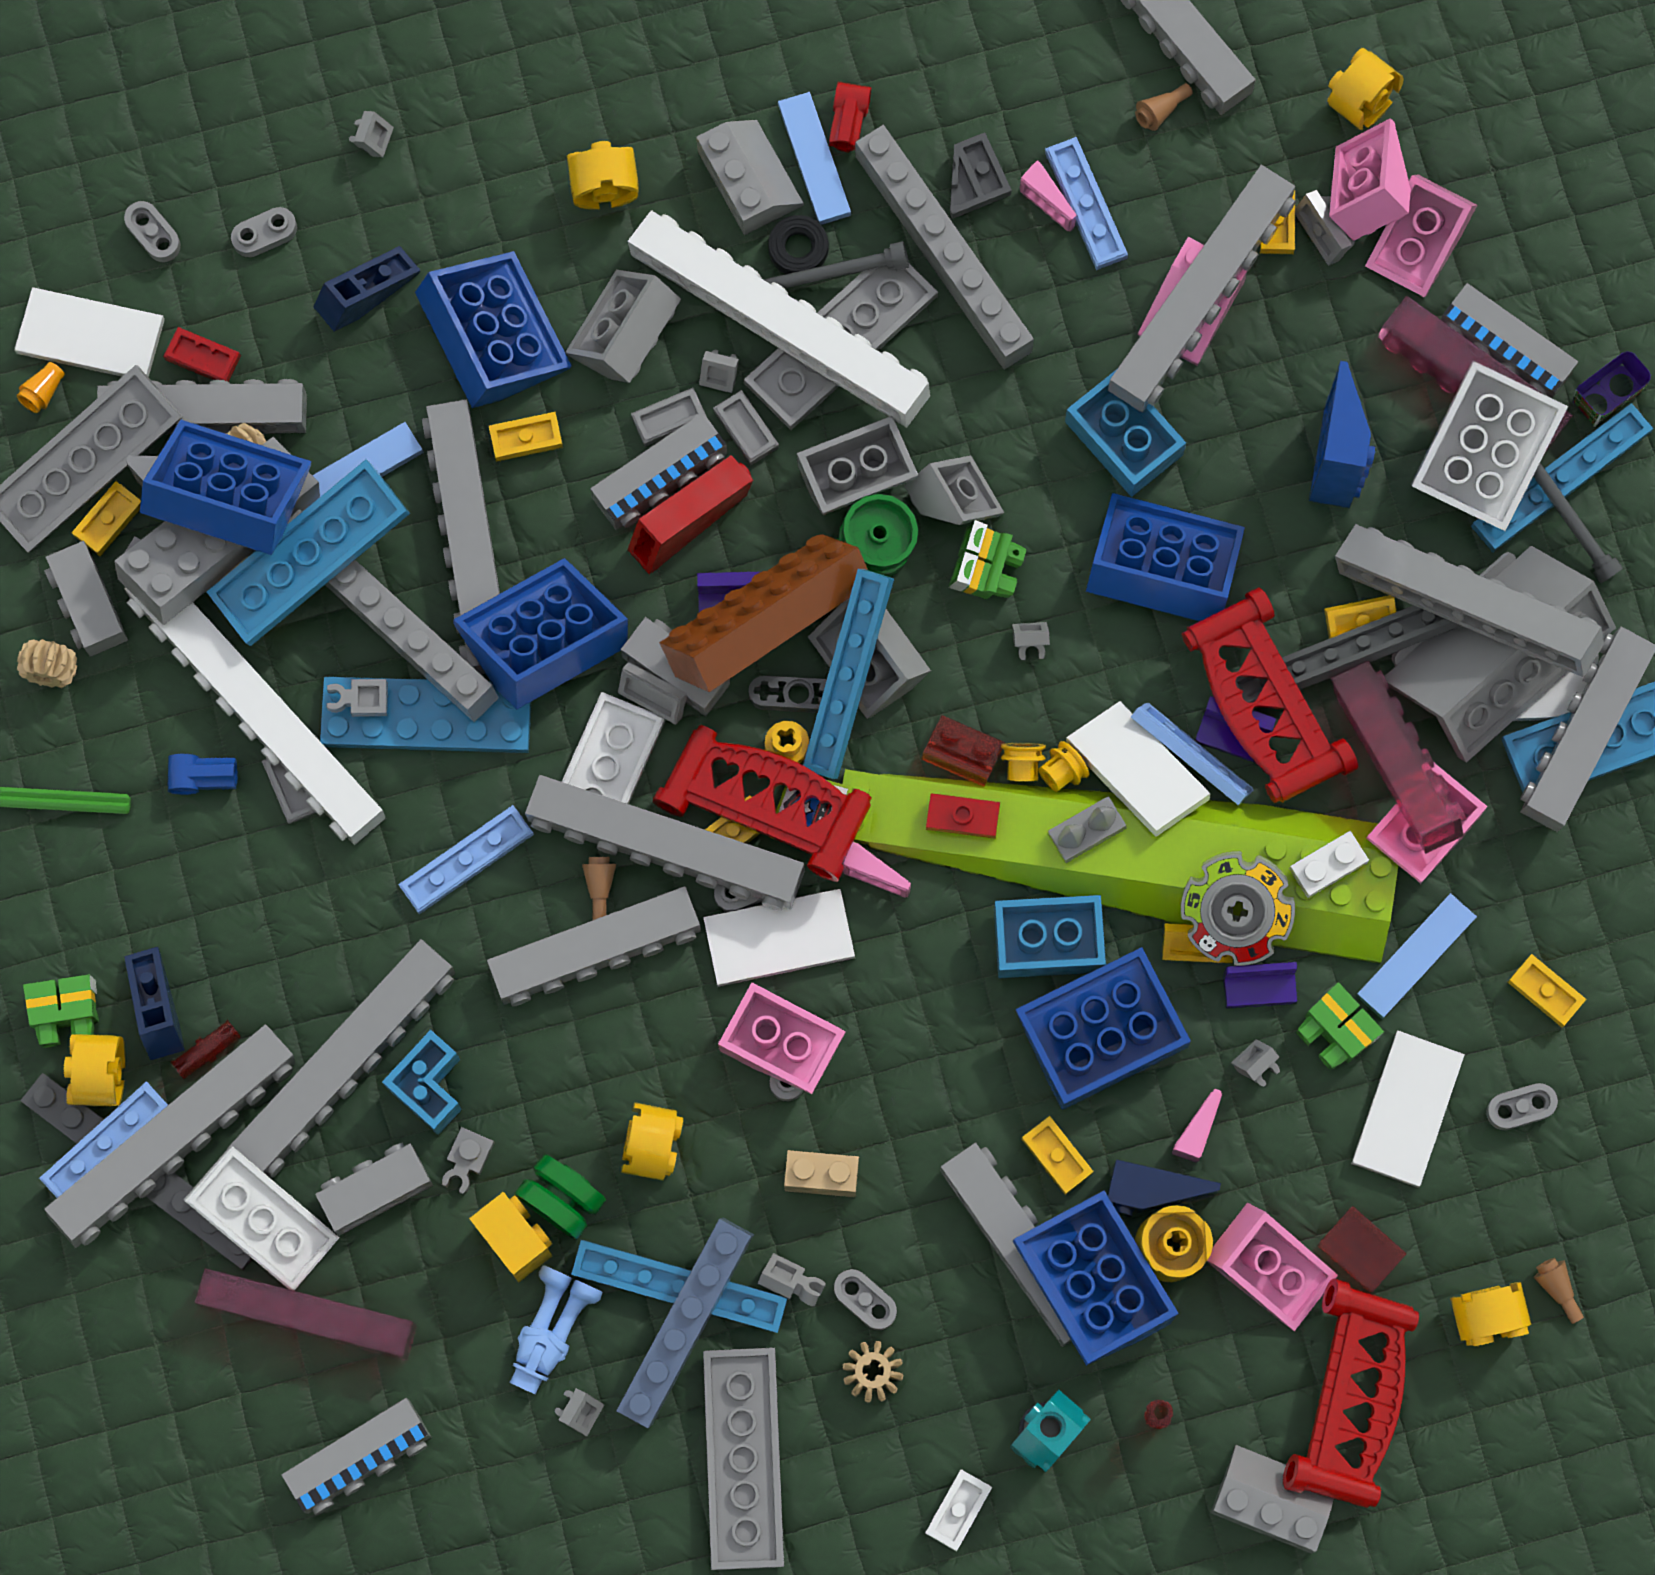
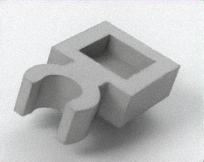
[327,679,388,717]
[442,1127,495,1195]
[758,1253,826,1306]

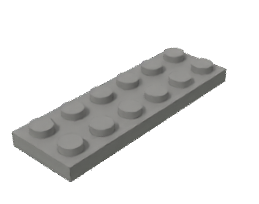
[744,247,938,430]
[0,365,183,553]
[703,1348,784,1570]

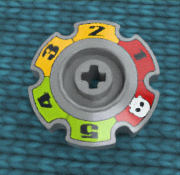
[1181,851,1295,966]

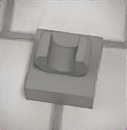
[349,111,394,157]
[699,350,739,393]
[1012,622,1050,660]
[1231,1039,1280,1087]
[555,1388,604,1436]

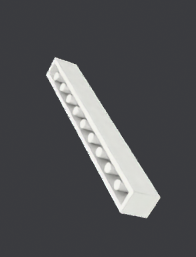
[628,210,930,428]
[125,588,386,845]

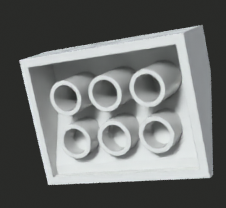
[1411,361,1568,531]

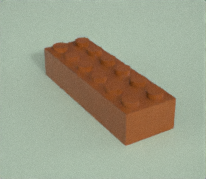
[659,534,868,692]

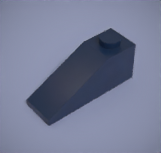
[313,246,420,332]
[124,946,185,1060]
[1107,1160,1221,1217]

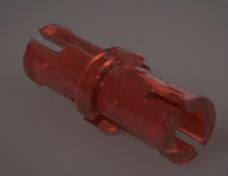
[171,1019,241,1080]
[1144,1400,1173,1429]

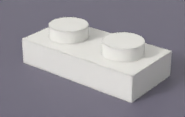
[1289,831,1369,898]
[925,1469,992,1552]

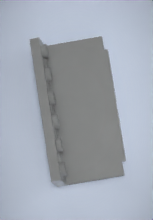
[1382,546,1616,763]

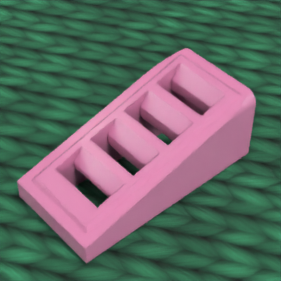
[1020,161,1076,232]
[843,841,911,898]
[1172,1089,1223,1163]

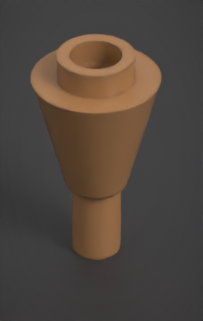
[1135,83,1193,131]
[582,857,617,920]
[1533,1258,1584,1324]

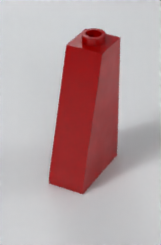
[627,455,753,575]

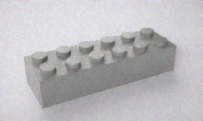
[114,437,320,625]

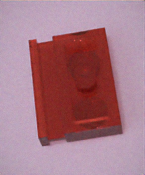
[921,715,1005,787]
[1317,1206,1407,1293]

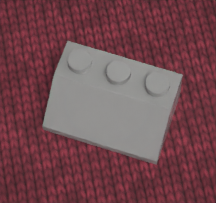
[696,120,804,235]
[565,269,681,383]
[797,416,919,515]
[808,598,931,719]
[1210,1445,1334,1554]

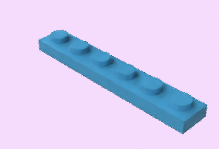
[1471,403,1653,552]
[803,569,894,779]
[571,1240,788,1333]

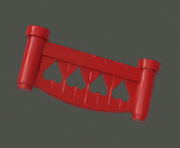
[1182,587,1358,803]
[652,725,872,882]
[1283,1278,1419,1508]

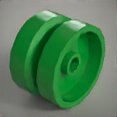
[837,494,918,577]
[514,1153,607,1241]

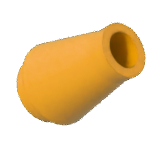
[16,362,65,413]

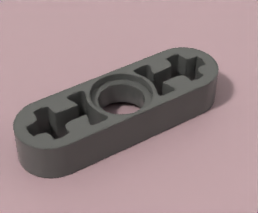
[748,676,827,713]

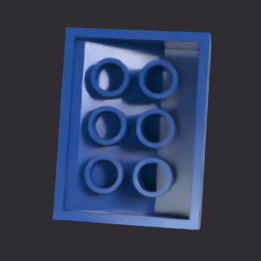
[415,251,572,408]
[1309,361,1375,508]
[140,420,311,555]
[1086,493,1245,621]
[453,558,628,710]
[1015,947,1191,1110]
[1012,1191,1179,1366]

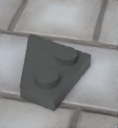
[950,132,1012,219]

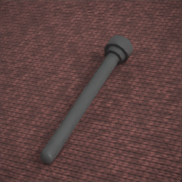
[763,241,909,289]
[1533,463,1623,584]

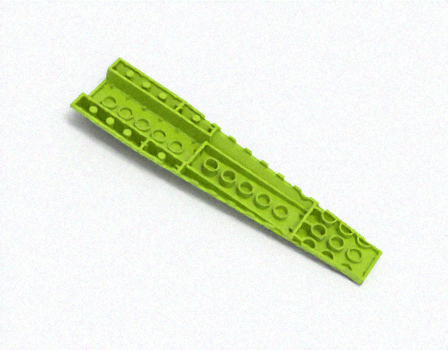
[843,769,1399,964]

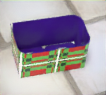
[1573,351,1651,427]

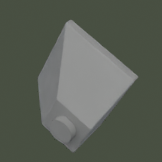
[904,455,1004,525]

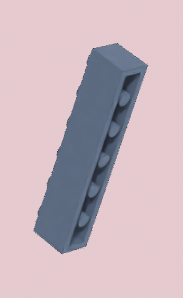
[616,1218,754,1428]

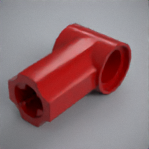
[829,82,871,152]

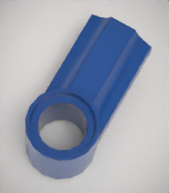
[168,754,238,795]

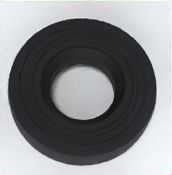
[768,215,829,274]

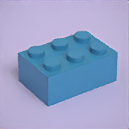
[1065,369,1186,497]
[994,895,1106,978]

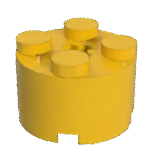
[1327,48,1404,130]
[567,141,639,209]
[64,1034,126,1106]
[621,1102,683,1181]
[1135,1205,1213,1282]
[1450,1282,1531,1346]

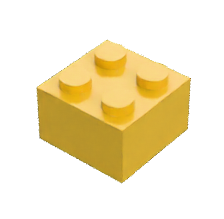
[469,1192,552,1282]

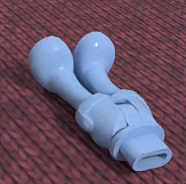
[510,1265,603,1395]

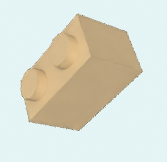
[784,1150,859,1197]

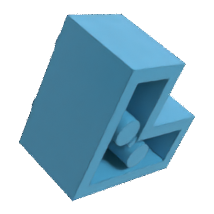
[382,1030,462,1135]

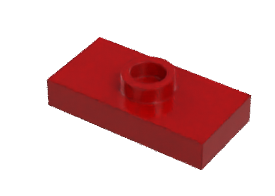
[163,327,241,382]
[926,793,1000,839]

